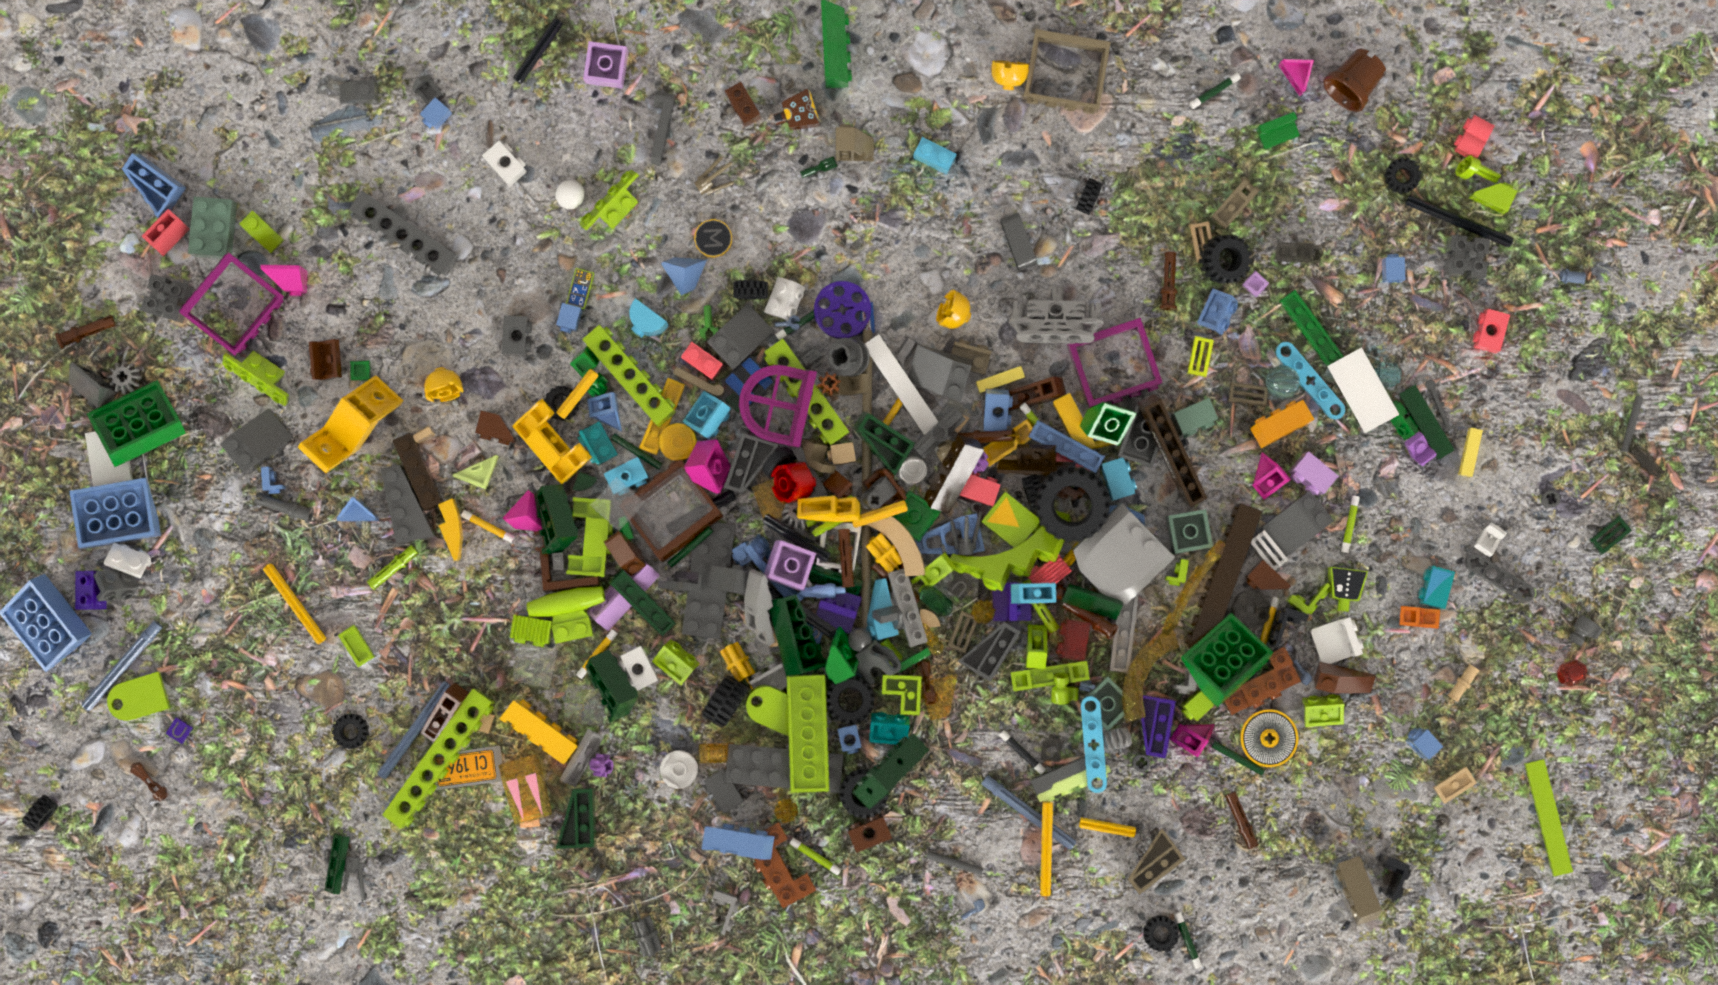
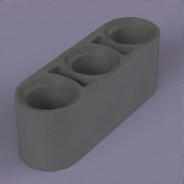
[1000,213,1037,271]

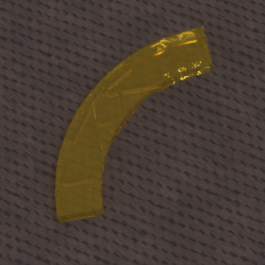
[1162,540,1225,635]
[1122,629,1179,723]

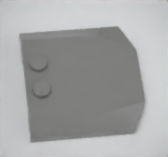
[1073,502,1175,604]

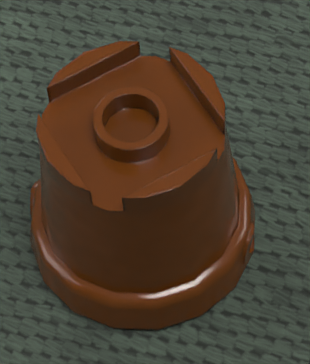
[1323,48,1386,112]

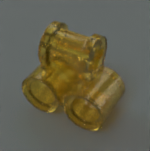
[698,743,735,764]

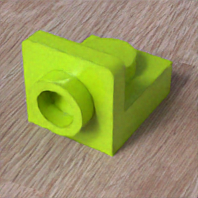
[1165,559,1189,586]

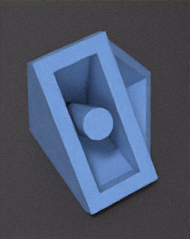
[661,257,707,296]
[587,392,622,432]
[337,497,379,522]

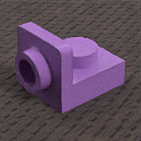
[1404,432,1437,466]

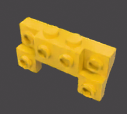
[512,399,592,484]

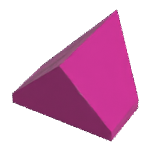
[1278,59,1314,96]
[1252,452,1291,499]
[503,490,542,531]
[1170,724,1215,757]

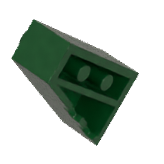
[853,411,915,476]
[534,484,578,554]
[585,650,638,722]
[555,787,596,849]

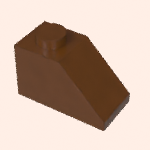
[604,531,646,576]
[1245,560,1291,590]

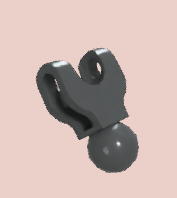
[848,627,901,684]

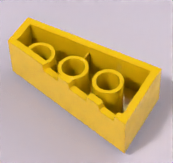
[500,699,579,765]

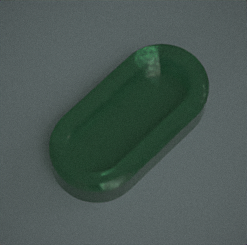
[919,585,953,616]

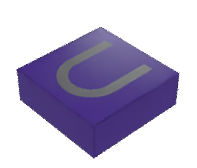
[166,717,194,744]

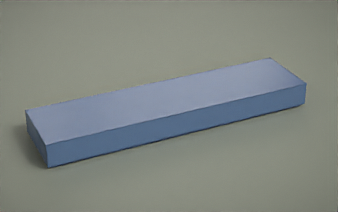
[1028,420,1105,473]

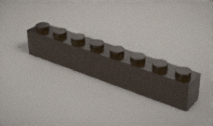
[1184,503,1262,649]

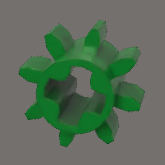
[587,372,608,397]

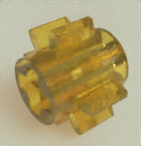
[971,600,996,624]
[774,799,798,823]

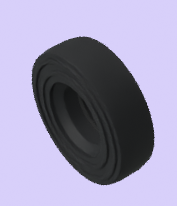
[763,447,794,479]

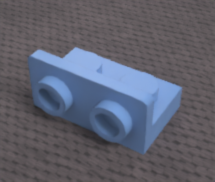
[1197,289,1238,335]

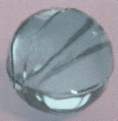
[1266,365,1300,399]

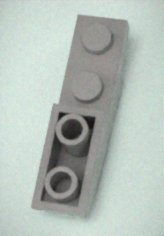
[744,569,775,646]

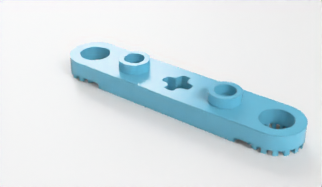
[1275,342,1345,420]
[1081,696,1107,793]

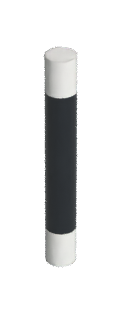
[999,730,1046,775]

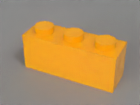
[1250,400,1315,449]

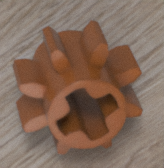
[816,372,841,396]

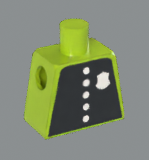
[1328,567,1368,612]

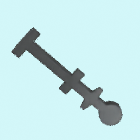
[1425,380,1455,432]

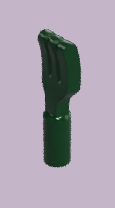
[800,156,838,178]

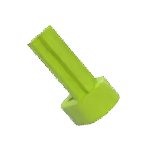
[1455,155,1501,184]

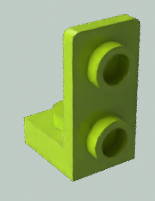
[1286,583,1330,615]

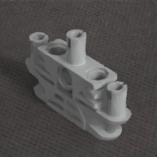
[1008,286,1104,344]

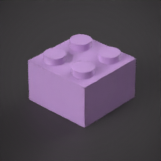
[583,41,629,89]
[1288,451,1339,496]
[764,540,816,591]

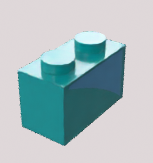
[1418,566,1455,609]

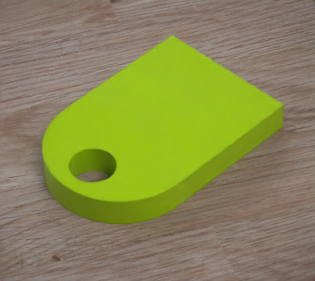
[107,671,171,721]
[746,685,789,737]

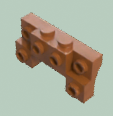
[1224,646,1301,715]
[753,822,817,908]

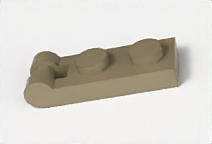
[1211,177,1260,229]
[673,366,725,398]

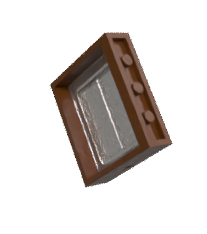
[619,459,724,563]

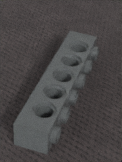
[349,191,459,276]

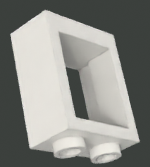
[816,522,862,573]

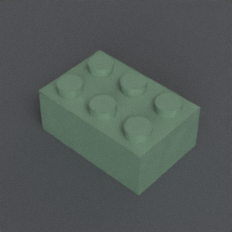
[188,196,237,259]

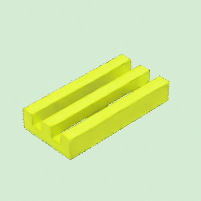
[1187,336,1214,378]

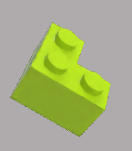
[882,674,922,715]

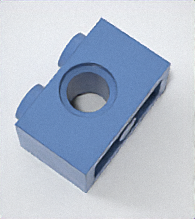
[983,389,1013,431]
[1405,728,1443,760]

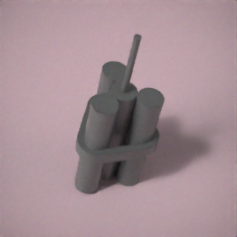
[631,900,663,957]

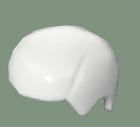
[556,180,585,209]
[898,455,927,484]

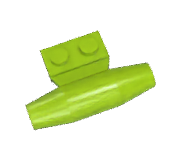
[527,586,605,644]

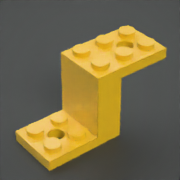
[298,375,404,473]

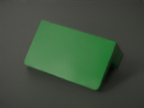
[1256,112,1300,150]

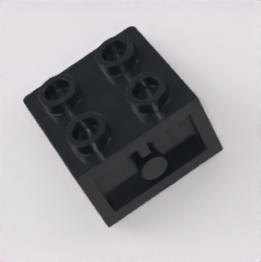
[1268,608,1309,646]
[1378,853,1411,902]

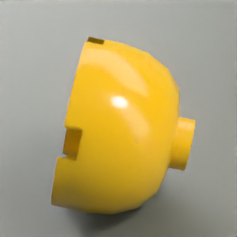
[991,60,1029,90]
[936,289,972,329]
[424,367,463,402]

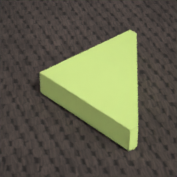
[452,455,499,489]

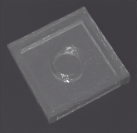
[590,477,645,531]
[512,643,558,689]

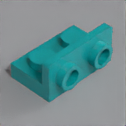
[577,421,618,466]
[869,712,910,745]

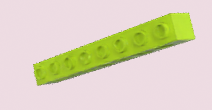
[382,688,494,829]

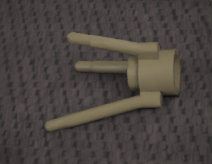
[694,156,734,196]

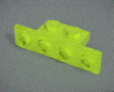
[579,170,639,231]
[222,351,289,406]

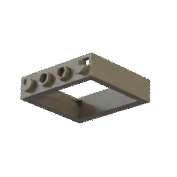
[1023,29,1111,114]

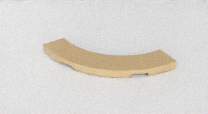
[846,506,925,576]

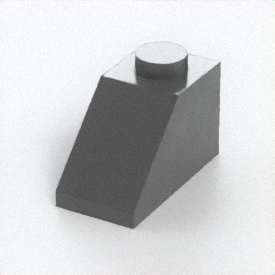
[340,80,378,104]

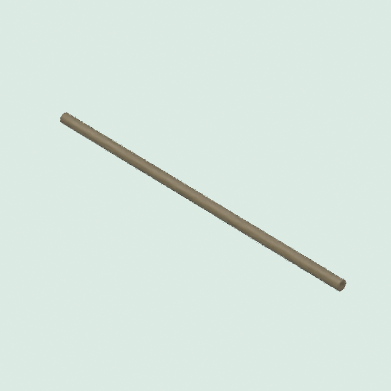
[861,330,872,629]

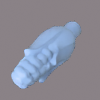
[799,583,846,599]

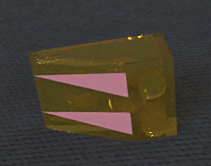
[498,754,553,825]

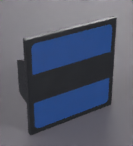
[722,354,775,407]

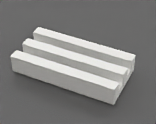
[1251,530,1288,570]

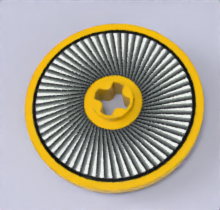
[1240,709,1298,767]

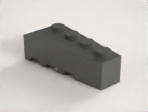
[381,465,438,545]

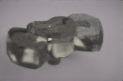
[977,578,992,603]

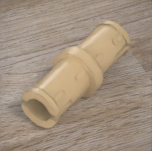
[1448,664,1480,702]

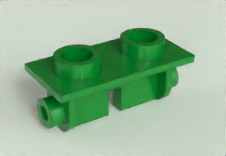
[1390,400,1419,440]

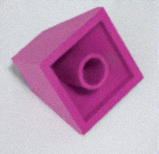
[261,265,308,297]

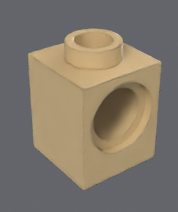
[827,442,856,466]

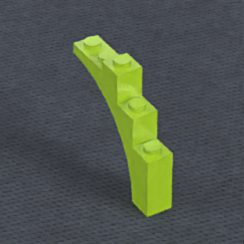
[950,511,1071,591]

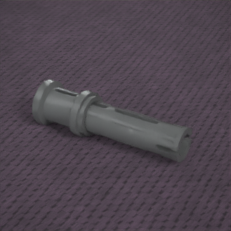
[254,492,314,524]

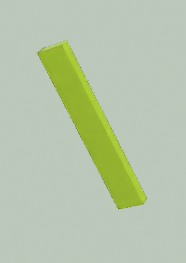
[1524,759,1573,877]

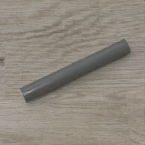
[1621,396,1643,453]
[926,851,983,875]

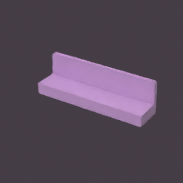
[586,561,660,631]

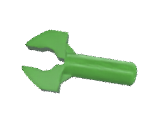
[699,305,719,342]

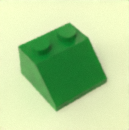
[1079,402,1137,446]
[825,626,859,685]

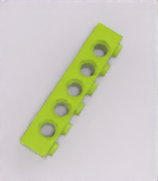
[582,325,676,427]
[764,339,850,446]

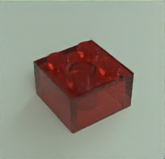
[1056,619,1090,661]

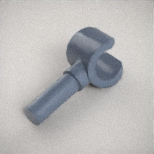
[775,315,800,330]
[1293,659,1312,686]
[1079,680,1095,692]
[961,899,985,920]

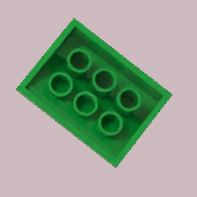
[821,0,852,89]
[87,380,186,467]
[1181,613,1274,707]

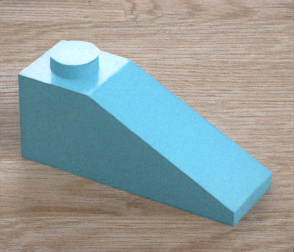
[866,578,899,640]

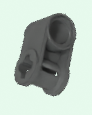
[859,476,897,510]

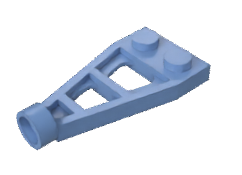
[914,513,985,555]
[744,533,804,601]

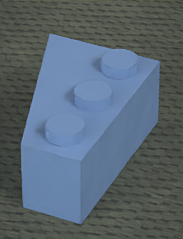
[122,153,186,218]
[702,823,774,860]

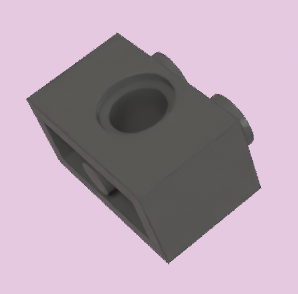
[502,315,532,357]

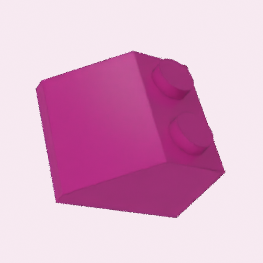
[684,439,731,494]

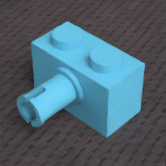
[604,457,649,496]

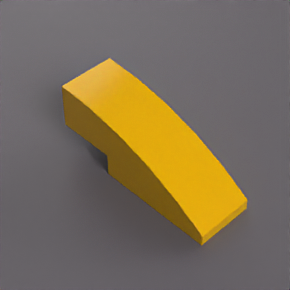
[1053,393,1096,449]
[983,419,1034,467]
[797,496,860,522]
[438,499,463,561]

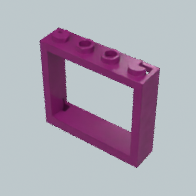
[179,251,284,355]
[1067,318,1163,409]

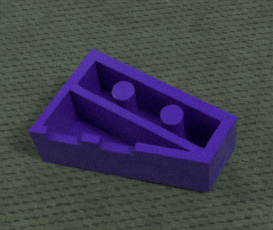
[1137,694,1176,759]

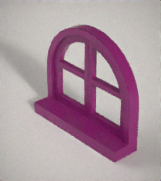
[739,365,817,448]

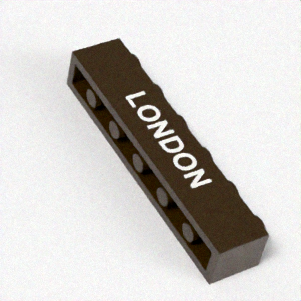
[1137,395,1208,507]

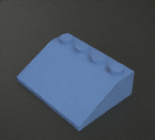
[69,478,161,549]
[0,574,92,672]

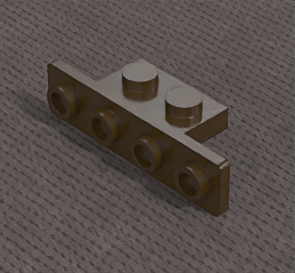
[997,444,1076,476]

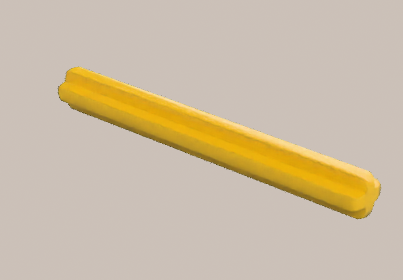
[263,563,326,644]
[1040,801,1053,896]

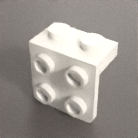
[1311,617,1364,664]

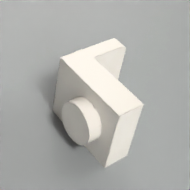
[1474,523,1507,557]

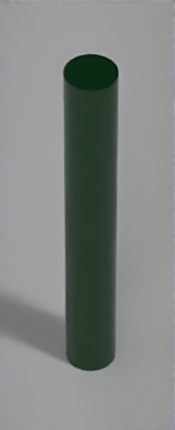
[611,433,663,470]
[667,526,714,568]
[1211,741,1265,776]

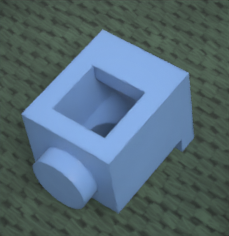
[732,541,753,567]

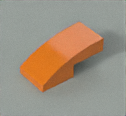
[1399,606,1440,629]

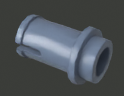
[1559,269,1586,284]

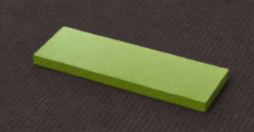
[787,675,830,793]

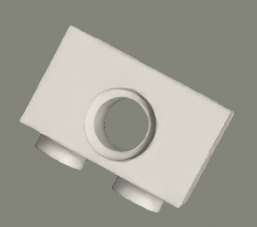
[482,141,527,187]
[619,646,659,691]

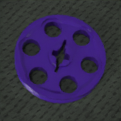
[814,281,871,339]

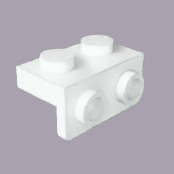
[764,277,805,321]
[104,543,152,578]

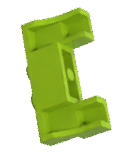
[566,497,614,577]

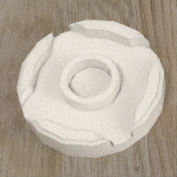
[660,750,698,789]

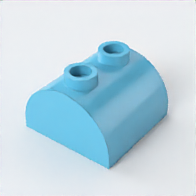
[629,298,669,338]
[682,391,731,440]

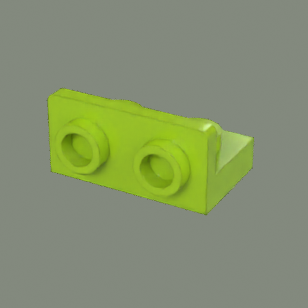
[652,639,700,685]
[1302,694,1344,727]

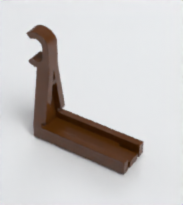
[533,531,600,593]

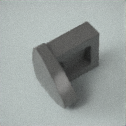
[413,75,444,105]
[872,606,903,630]

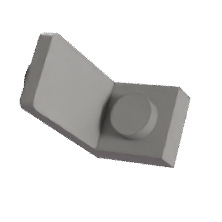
[713,889,740,935]

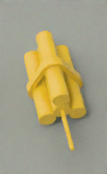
[865,533,903,573]
[720,641,755,689]

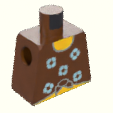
[773,88,820,131]

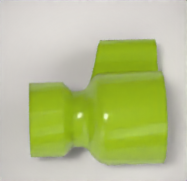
[1051,673,1079,705]

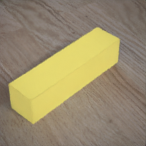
[976,366,1025,394]
[1458,428,1483,477]

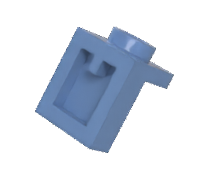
[261,467,286,494]

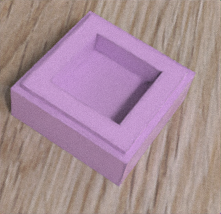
[1242,270,1269,298]

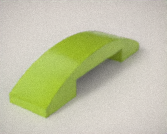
[1010,661,1090,692]

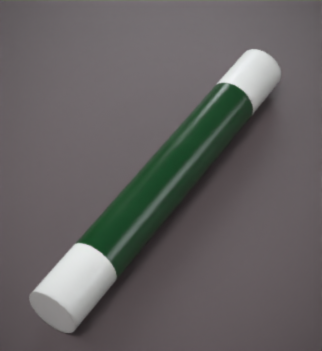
[1189,73,1241,109]
[775,304,826,340]
[1174,912,1202,969]

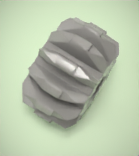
[107,361,142,394]
[781,502,809,532]
[1099,727,1132,753]

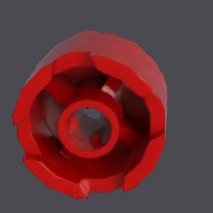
[771,461,816,503]

